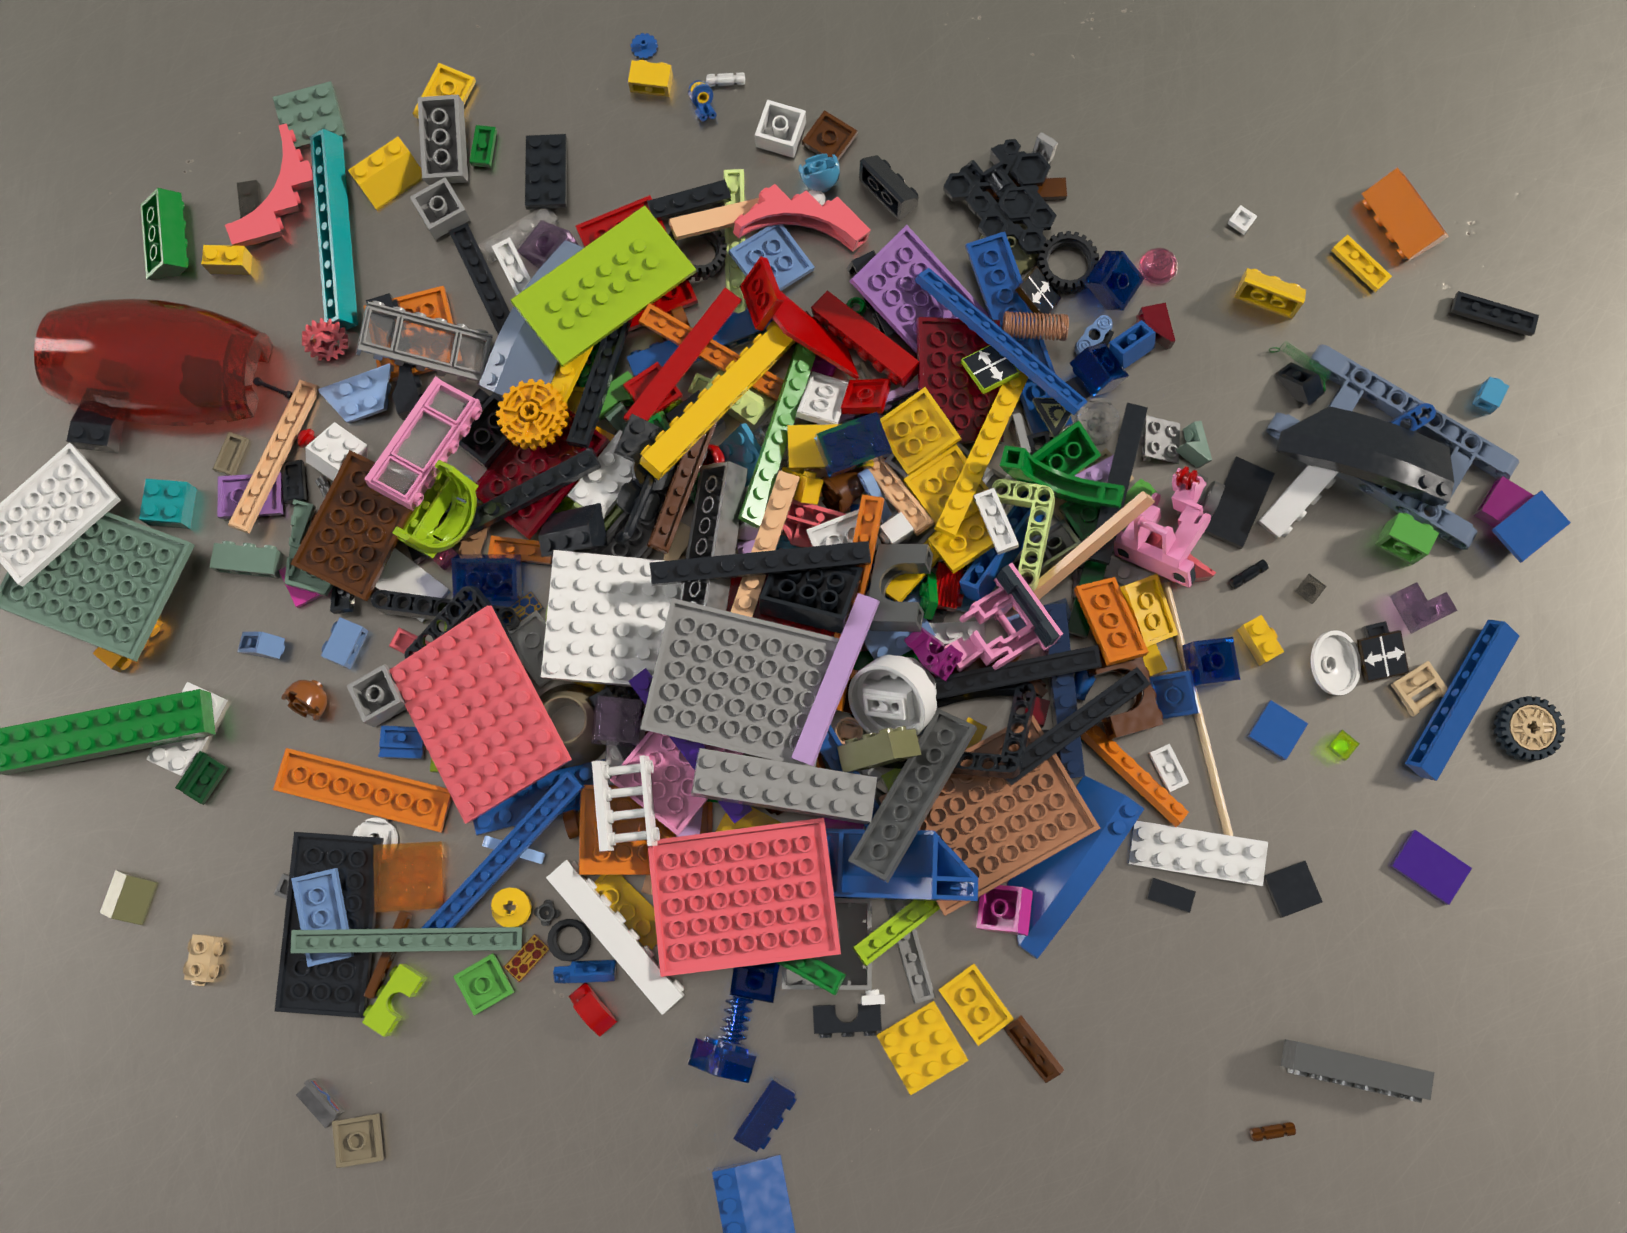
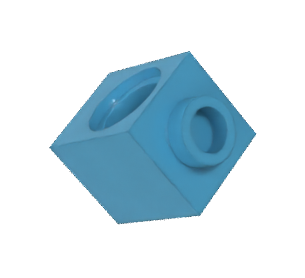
[1472,377,1509,414]

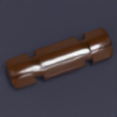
[1250,1122,1296,1142]

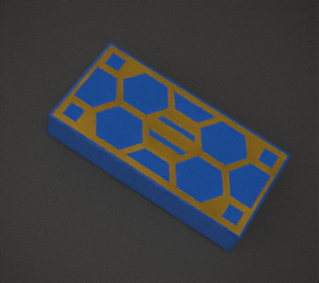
[504,591,544,631]

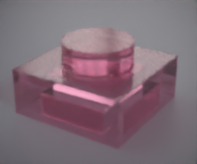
[432,548,459,571]

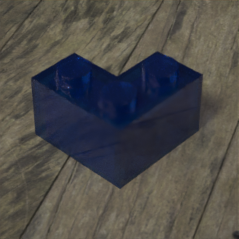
[688,1036,757,1083]

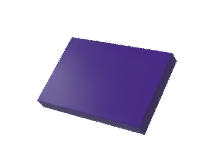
[1390,830,1472,905]

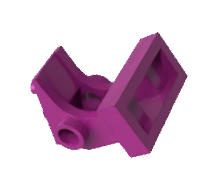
[904,627,963,681]

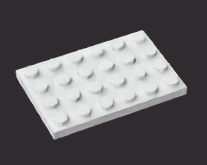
[0,443,121,587]

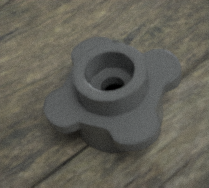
[533,900,560,926]

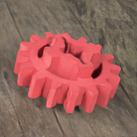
[302,318,348,361]

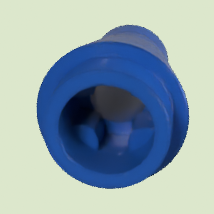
[1075,670,1096,701]

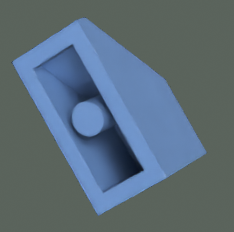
[237,632,285,659]

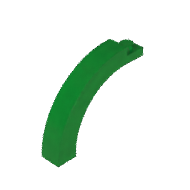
[1000,445,1125,509]

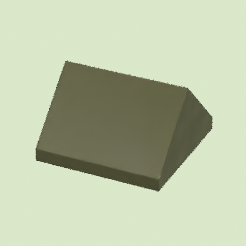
[100,870,158,925]

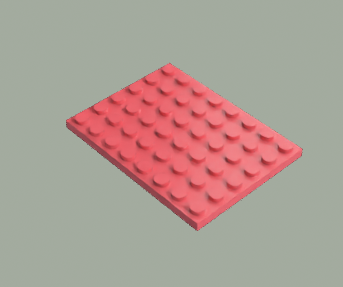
[389,606,572,824]
[648,818,841,977]

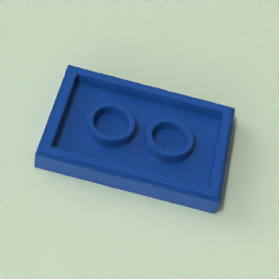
[1491,490,1571,563]

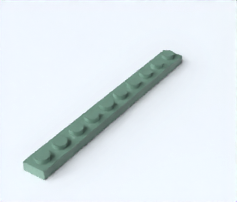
[291,927,522,953]

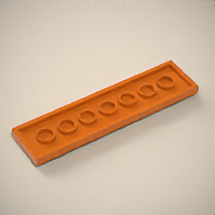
[273,748,452,833]

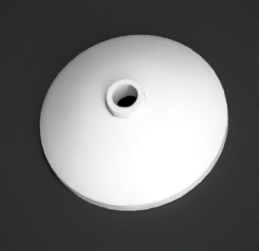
[1310,630,1361,696]

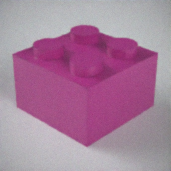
[976,885,1033,936]

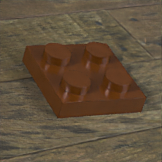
[802,110,858,161]

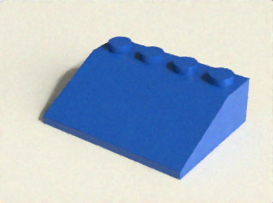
[712,1154,795,1233]

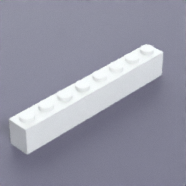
[546,860,685,1015]

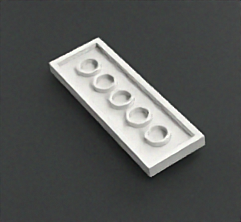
[1128,821,1268,886]

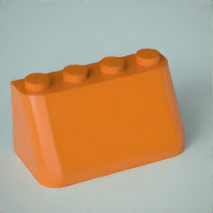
[1362,167,1449,260]

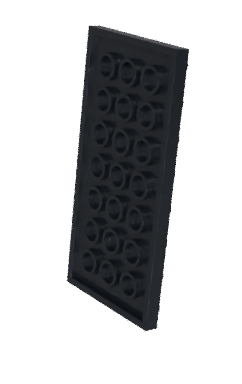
[274,832,384,1018]

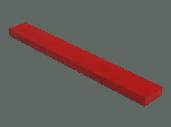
[623,287,742,421]

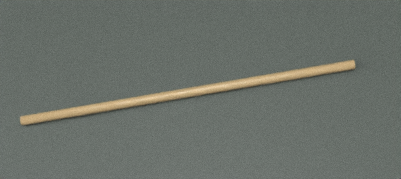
[1161,582,1233,836]

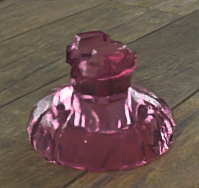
[1139,248,1178,285]

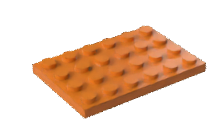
[579,785,713,875]

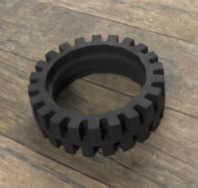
[669,230,727,281]
[1037,231,1100,295]

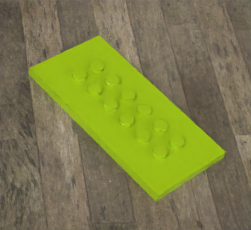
[511,206,696,367]

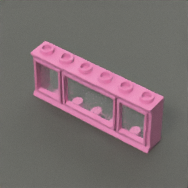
[365,376,482,511]

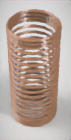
[1003,311,1069,341]

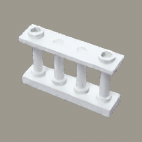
[592,755,660,851]

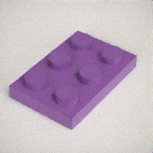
[217,472,283,519]

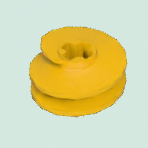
[491,887,532,927]

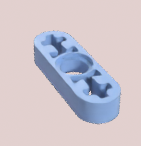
[858,468,892,524]
[482,835,545,864]

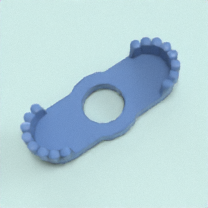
[1074,315,1113,357]

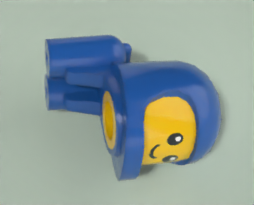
[688,80,717,121]

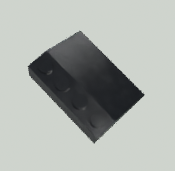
[759,548,863,634]

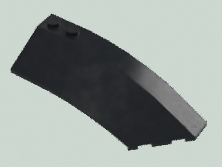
[1276,406,1454,506]

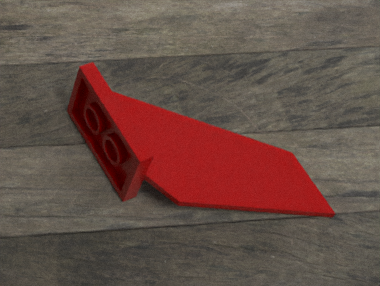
[740,256,859,380]

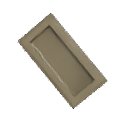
[212,432,250,476]

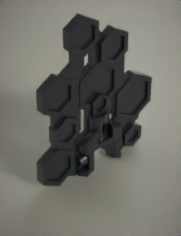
[943,139,1057,255]

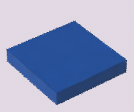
[1149,670,1200,719]
[1247,700,1308,761]

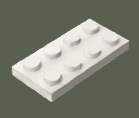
[568,430,634,519]
[146,682,228,777]

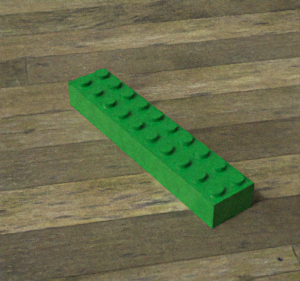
[0,689,216,775]

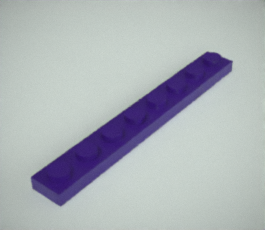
[628,668,752,824]

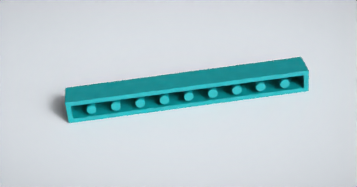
[310,129,358,331]

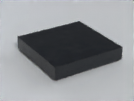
[1264,860,1323,918]

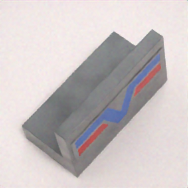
[296,1078,345,1128]

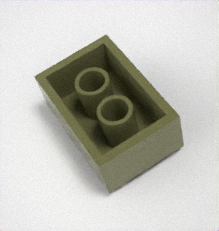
[837,726,921,773]

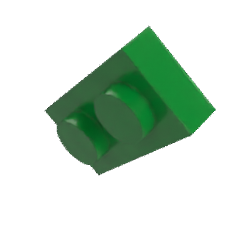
[469,125,497,168]

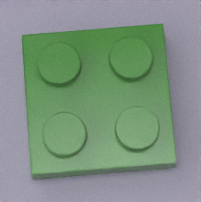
[453,953,515,1016]

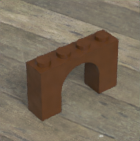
[1087,651,1164,740]

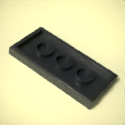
[1204,456,1275,549]

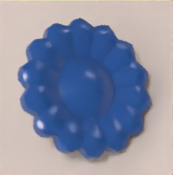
[630,33,658,59]

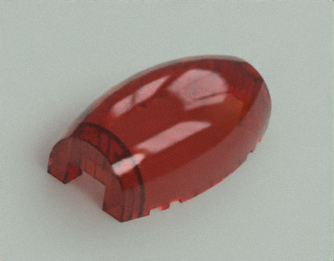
[34,298,273,426]

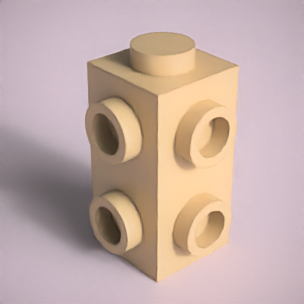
[183,934,223,986]

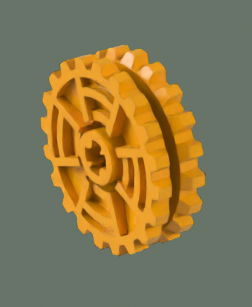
[496,379,569,450]

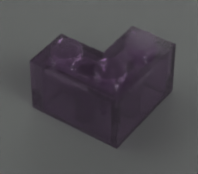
[1390,582,1458,634]

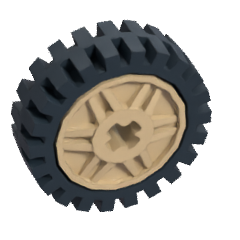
[1493,696,1566,762]

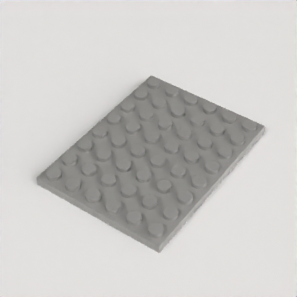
[640,598,839,767]

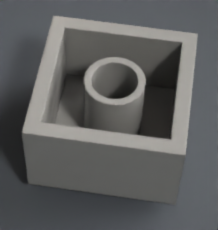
[410,177,470,239]
[347,665,406,727]

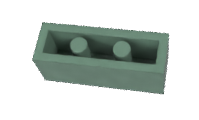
[209,541,284,579]

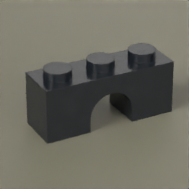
[813,1003,882,1038]

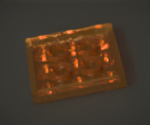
[373,841,443,912]

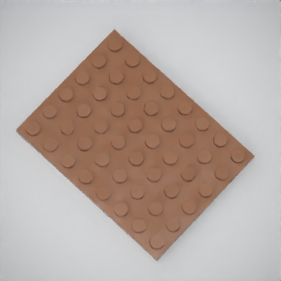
[879,715,1100,917]

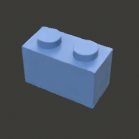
[321,617,368,669]

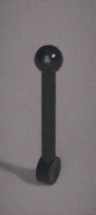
[253,377,293,399]

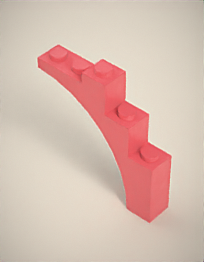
[225,124,314,247]
[733,184,871,252]

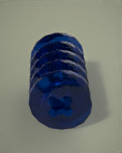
[718,996,754,1045]

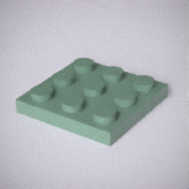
[273,81,347,150]

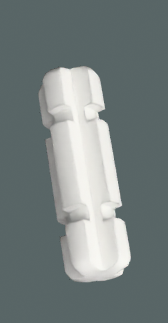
[706,72,745,87]

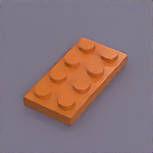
[1074,577,1149,666]

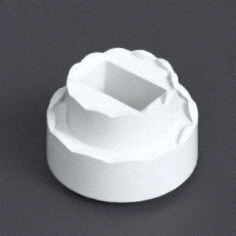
[848,655,937,736]

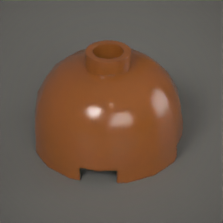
[281,680,327,721]

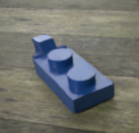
[553,960,617,984]

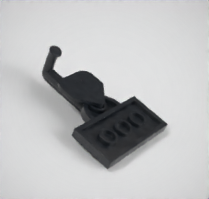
[614,414,708,545]

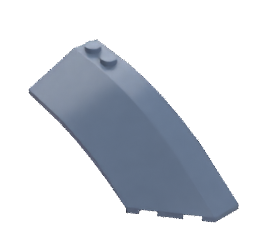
[479,240,583,395]

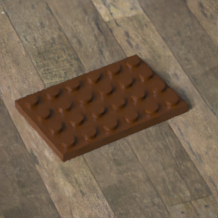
[291,450,415,601]

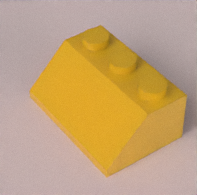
[348,136,423,211]
[1234,268,1306,319]

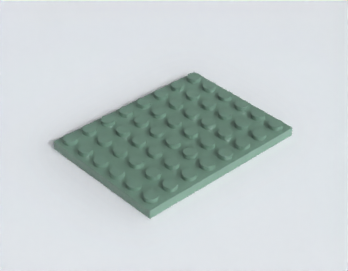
[0,512,195,662]

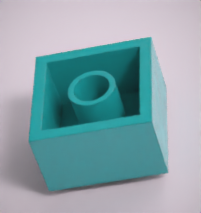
[139,479,197,529]

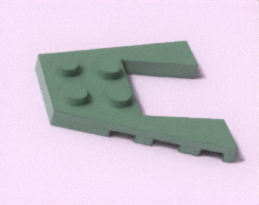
[285,499,334,596]

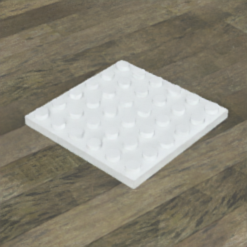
[541,550,682,687]

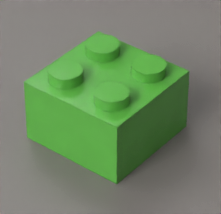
[1375,513,1439,564]

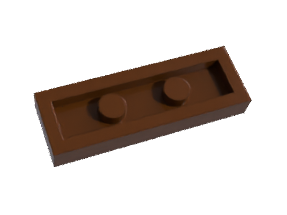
[1003,1015,1064,1083]

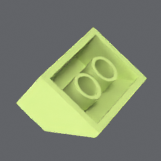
[704,370,777,432]

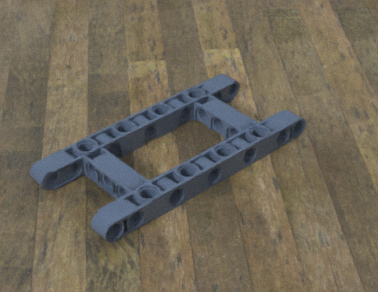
[1266,344,1519,550]

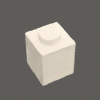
[879,512,914,544]

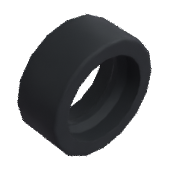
[547,919,591,962]

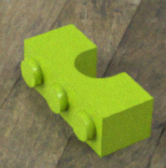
[362,964,427,1037]

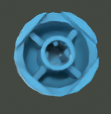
[799,154,840,192]

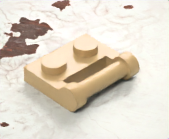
[1390,661,1448,717]

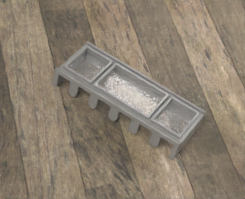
[355,301,493,387]

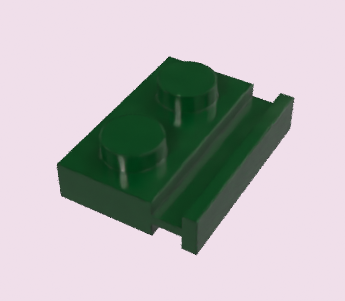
[175,751,228,805]

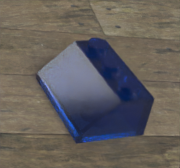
[733,1076,797,1152]

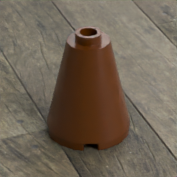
[820,467,865,513]

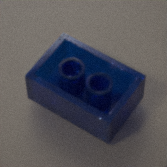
[814,412,892,478]
[451,554,522,601]

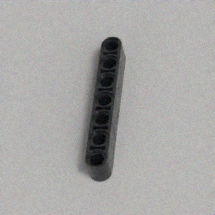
[371,590,520,631]

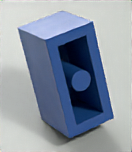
[1109,320,1155,370]

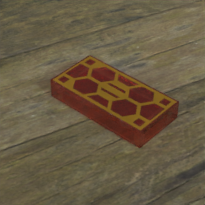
[504,934,550,982]

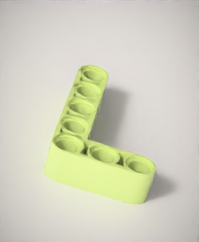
[992,479,1055,591]

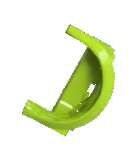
[393,460,478,558]

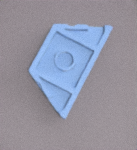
[318,363,394,423]

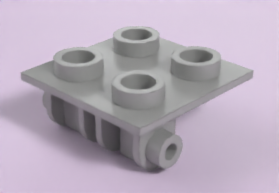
[1141,415,1180,464]

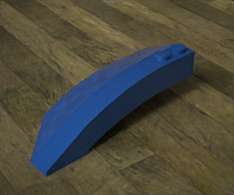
[1007,776,1144,959]
[826,828,978,901]

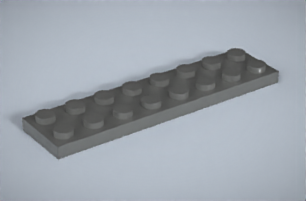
[848,708,977,883]

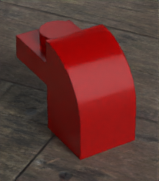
[569,983,617,1037]

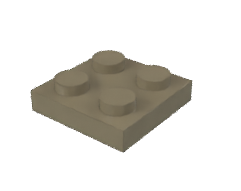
[332,1113,384,1168]

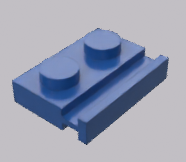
[378,726,425,759]

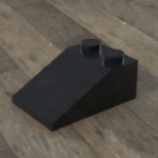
[66,389,130,453]

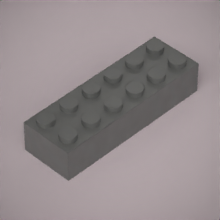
[1281,1039,1435,1103]

